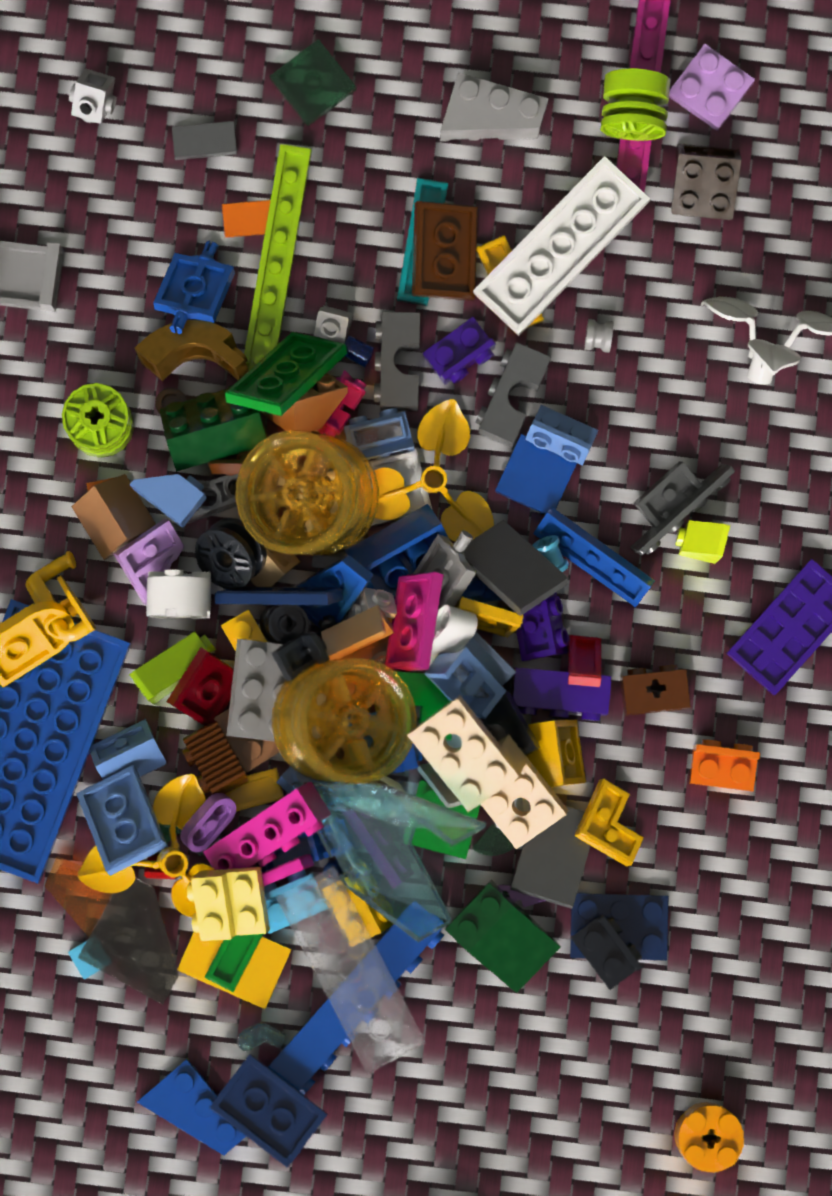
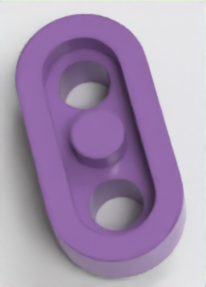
[181,793,236,852]

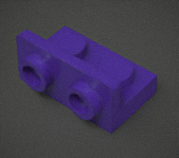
[422,317,496,385]
[512,592,569,661]

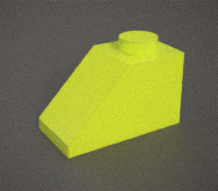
[675,520,730,564]

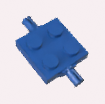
[153,241,235,334]

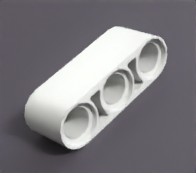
[409,605,478,673]

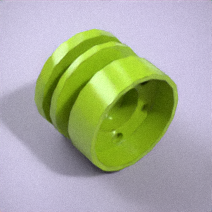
[600,68,670,141]
[62,383,134,458]

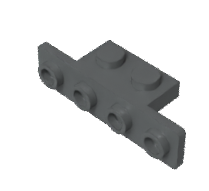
[630,461,735,555]

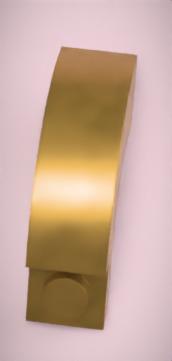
[135,320,249,381]

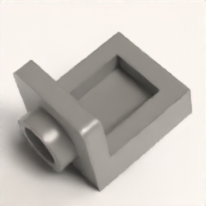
[314,306,354,343]

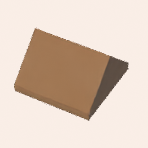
[71,474,156,561]

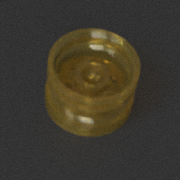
[236,431,379,555]
[272,658,417,784]

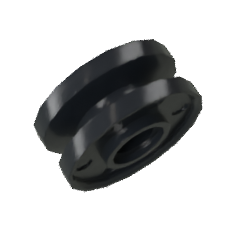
[195,518,267,590]

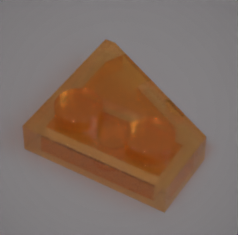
[45,856,112,938]

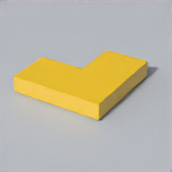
[574,779,644,866]

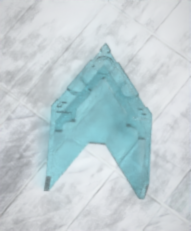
[291,782,486,942]

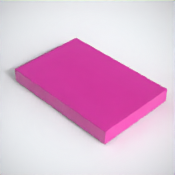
[384,572,443,671]

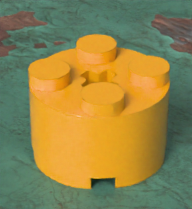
[674,1102,744,1172]

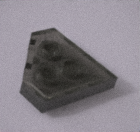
[78,877,179,1005]

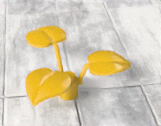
[352,399,494,542]
[77,774,214,917]

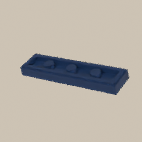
[215,587,343,605]

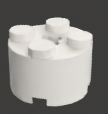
[146,570,211,619]

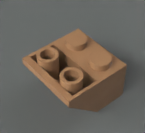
[260,373,348,437]

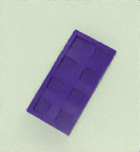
[726,559,832,696]

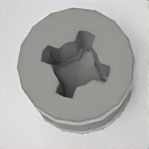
[584,318,614,353]

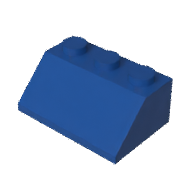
[345,504,448,600]

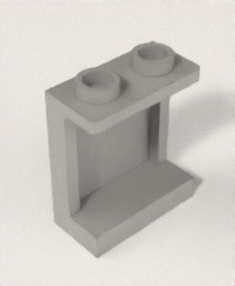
[0,241,64,312]

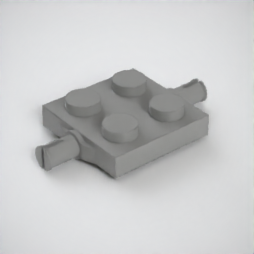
[413,530,476,610]

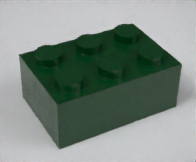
[159,384,268,472]

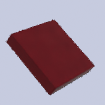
[166,647,234,726]

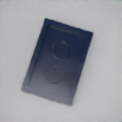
[570,893,668,961]
[209,1054,328,1168]

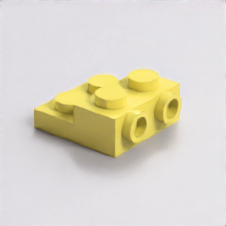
[187,867,270,941]

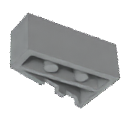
[440,72,548,142]

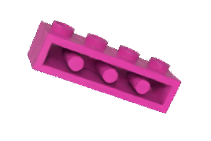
[203,781,331,870]

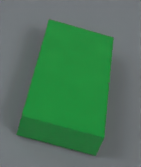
[204,934,263,992]

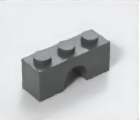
[374,312,420,412]
[475,342,551,448]

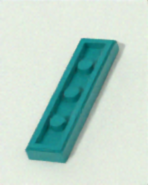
[397,178,448,306]

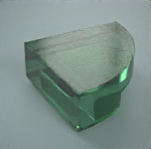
[472,824,514,856]

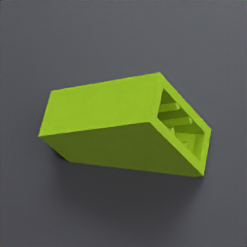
[129,632,216,704]

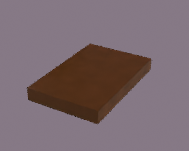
[412,201,478,301]

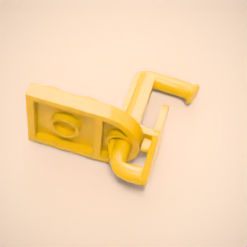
[0,551,96,687]

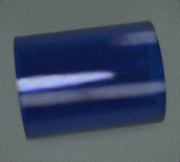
[344,335,375,367]

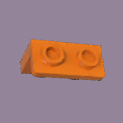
[689,739,760,792]

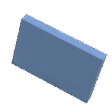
[76,765,168,876]

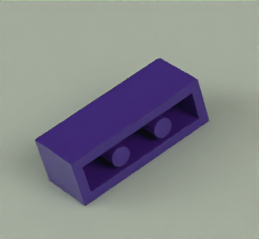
[512,667,612,721]

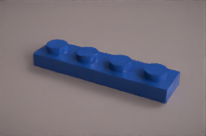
[533,507,655,607]

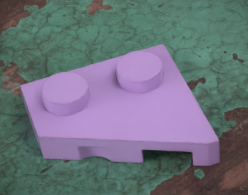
[113,519,184,605]

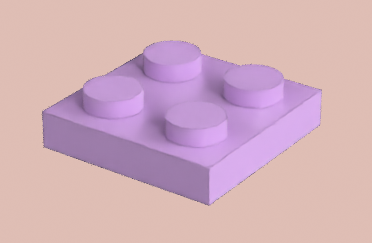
[669,44,755,131]

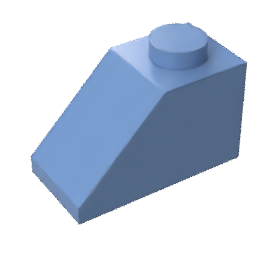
[130,474,207,528]

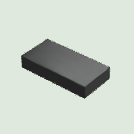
[172,121,237,160]

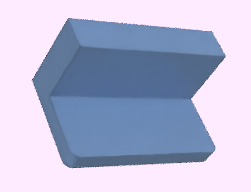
[90,719,167,779]

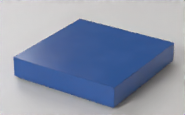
[495,434,577,515]

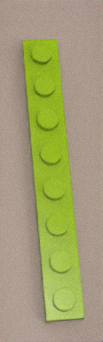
[244,144,312,370]

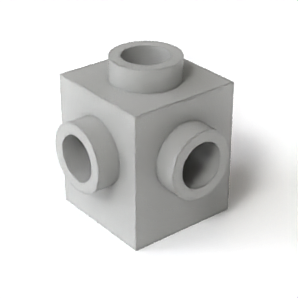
[69,68,117,124]

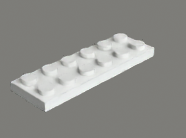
[473,156,650,336]

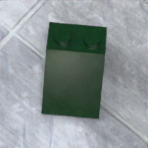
[445,879,561,993]

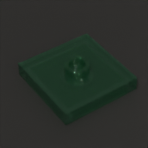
[269,39,357,127]

